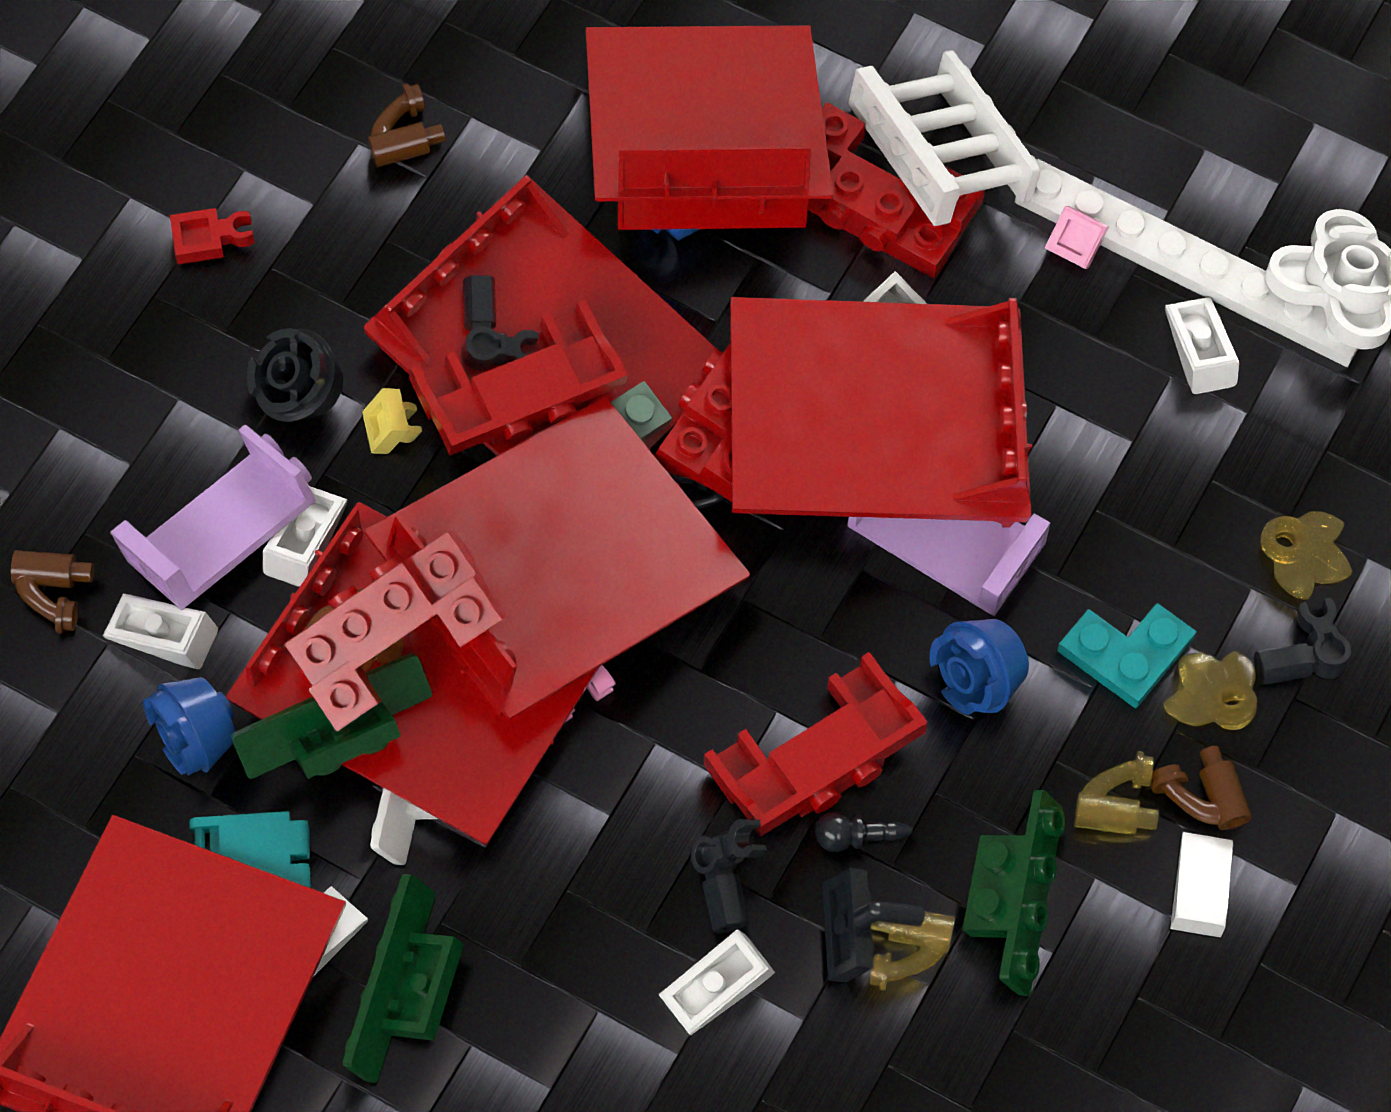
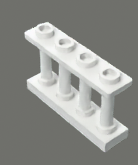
[848,50,1040,226]

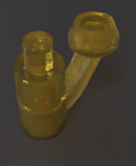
[1074,751,1158,835]
[870,911,955,991]

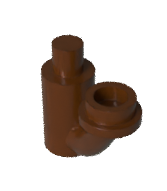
[368,83,446,168]
[11,550,94,634]
[1151,746,1252,830]

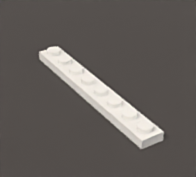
[1015,159,1358,367]

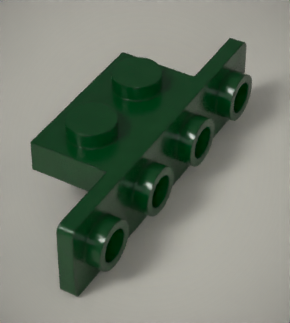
[231,652,432,779]
[962,790,1065,996]
[343,874,464,1083]

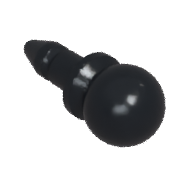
[815,812,913,852]

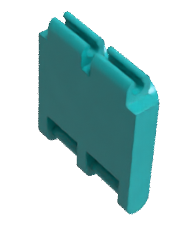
[189,811,311,888]

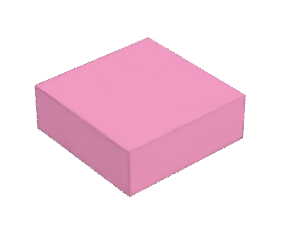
[1045,206,1109,269]

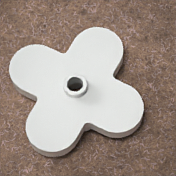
[1265,209,1391,349]

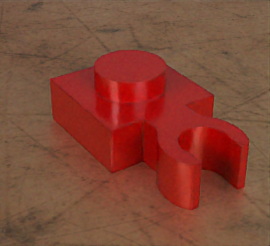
[170,208,255,264]

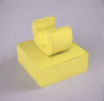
[362,388,422,454]

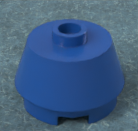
[930,619,1029,715]
[142,677,235,775]

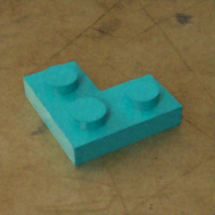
[1057,603,1197,709]

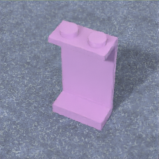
[110,424,316,610]
[848,513,1050,616]

